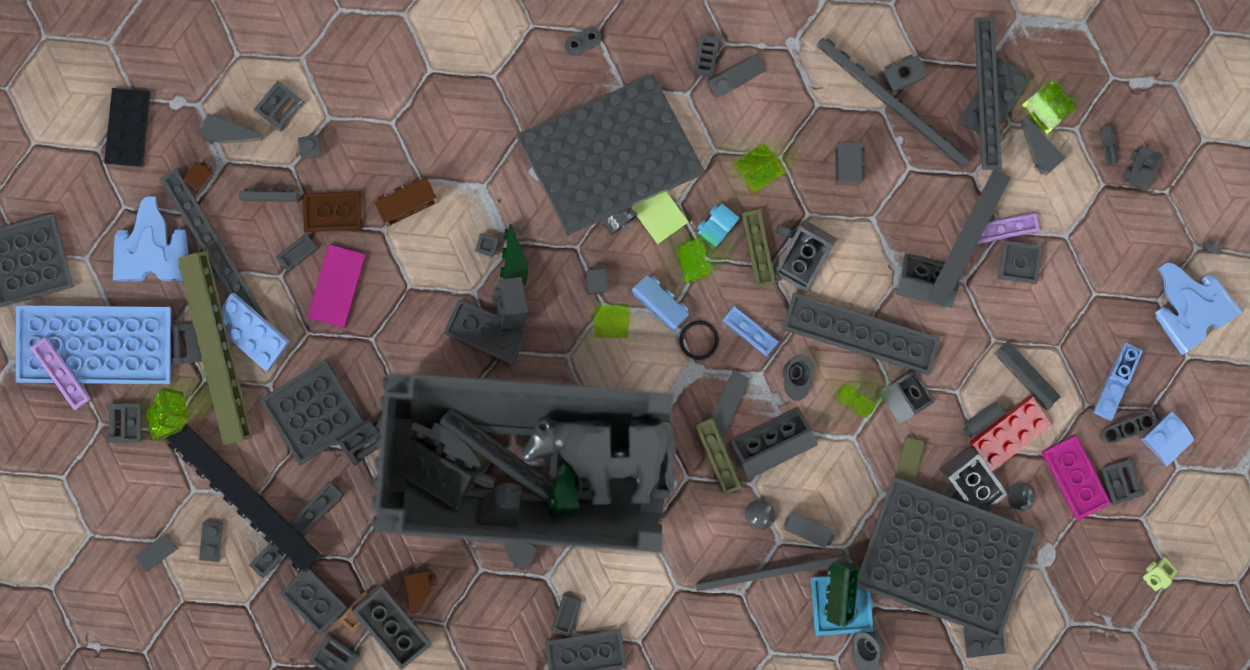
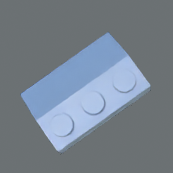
[631,275,689,332]

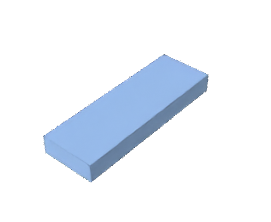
[722,306,778,357]

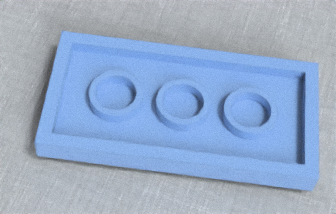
[221,293,290,372]

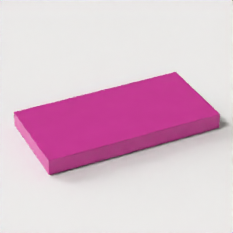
[307,244,366,328]
[1041,435,1112,521]

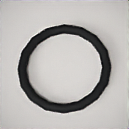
[679,321,719,360]

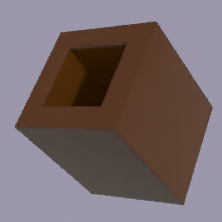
[183,161,214,193]

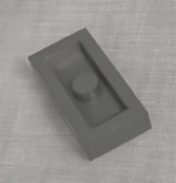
[199,522,223,562]

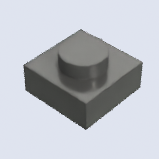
[475,233,499,257]

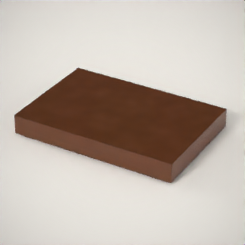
[303,191,362,232]

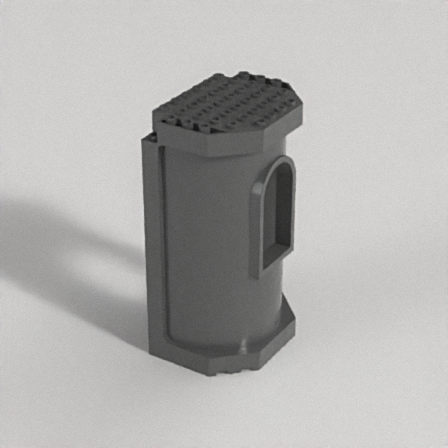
[372,373,674,554]

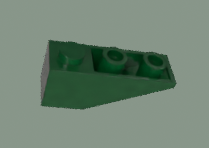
[500,224,528,285]

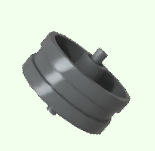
[602,207,638,235]

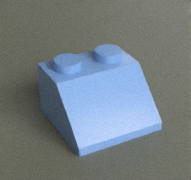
[1140,412,1194,467]

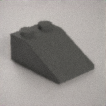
[774,220,837,292]
[940,446,1008,511]

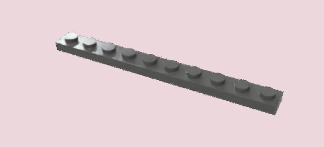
[816,37,969,169]
[160,169,269,322]

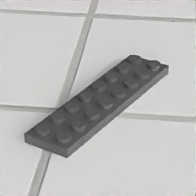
[782,293,940,375]

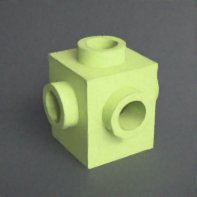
[1143,557,1178,591]

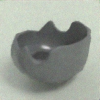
[1008,482,1036,512]
[745,500,775,530]

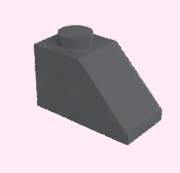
[503,542,538,571]

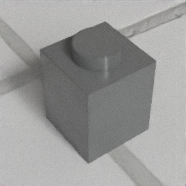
[298,135,322,159]
[586,266,608,295]

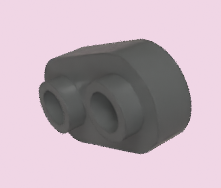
[565,27,601,56]

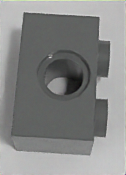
[882,54,928,93]

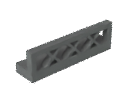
[994,340,1061,410]

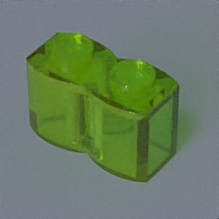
[834,384,876,418]

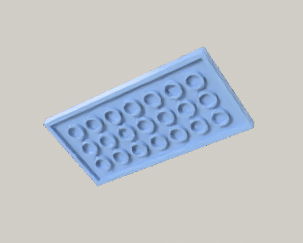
[16,305,171,384]

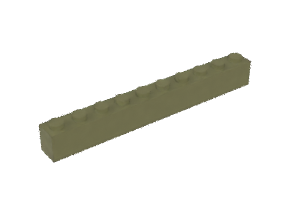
[178,251,253,445]

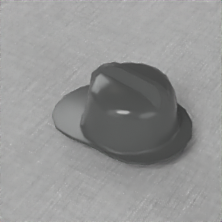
[782,355,813,401]
[854,631,884,670]

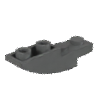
[411,422,481,469]

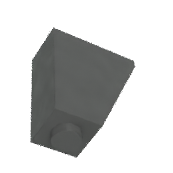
[782,512,835,548]

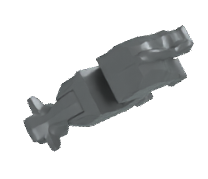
[522,416,677,504]

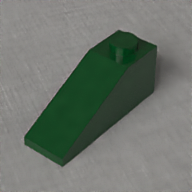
[547,459,580,517]

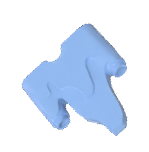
[113,197,188,282]
[1155,262,1243,355]

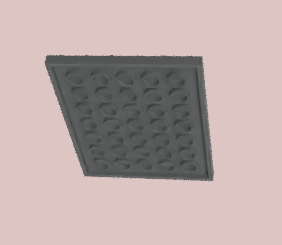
[516,74,705,236]
[857,477,1039,640]

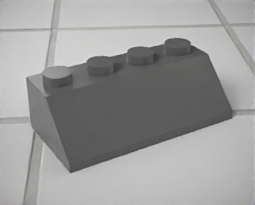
[729,407,818,479]

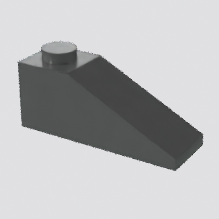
[706,54,766,98]
[199,113,263,145]
[1020,116,1065,176]

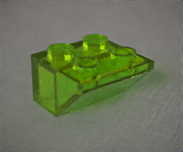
[1022,79,1078,133]
[732,143,786,196]
[676,238,712,284]
[145,387,189,441]

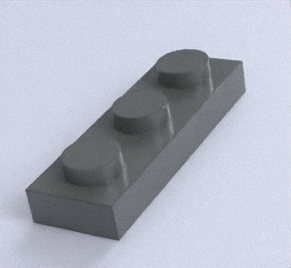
[239,188,299,202]

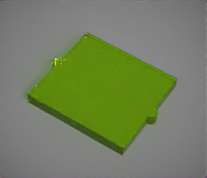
[593,306,630,338]

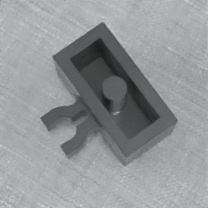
[1123,146,1163,192]

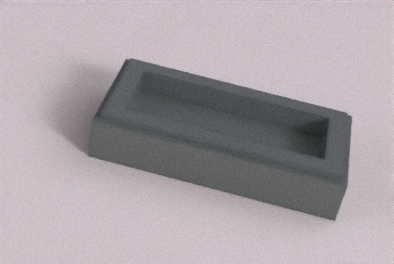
[276,234,318,272]
[135,534,178,572]
[551,594,582,637]

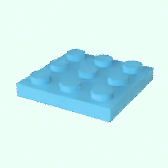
[810,576,873,636]

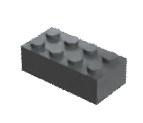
[351,583,431,670]

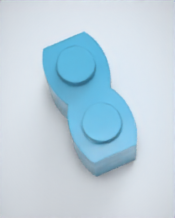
[697,204,739,249]

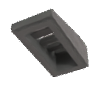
[694,35,720,77]

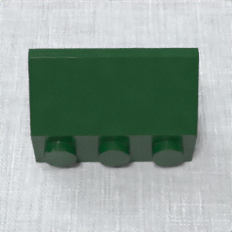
[825,561,859,627]

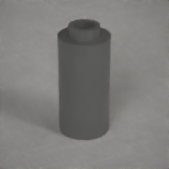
[963,401,1005,438]

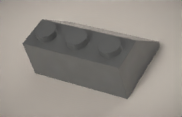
[896,254,959,308]

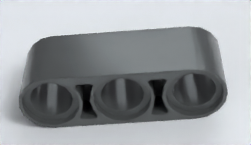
[1100,413,1157,444]

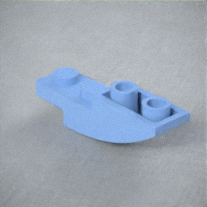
[1093,343,1143,421]

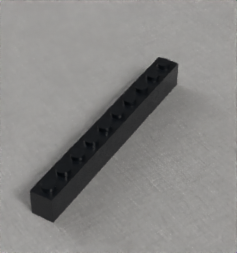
[166,422,322,572]

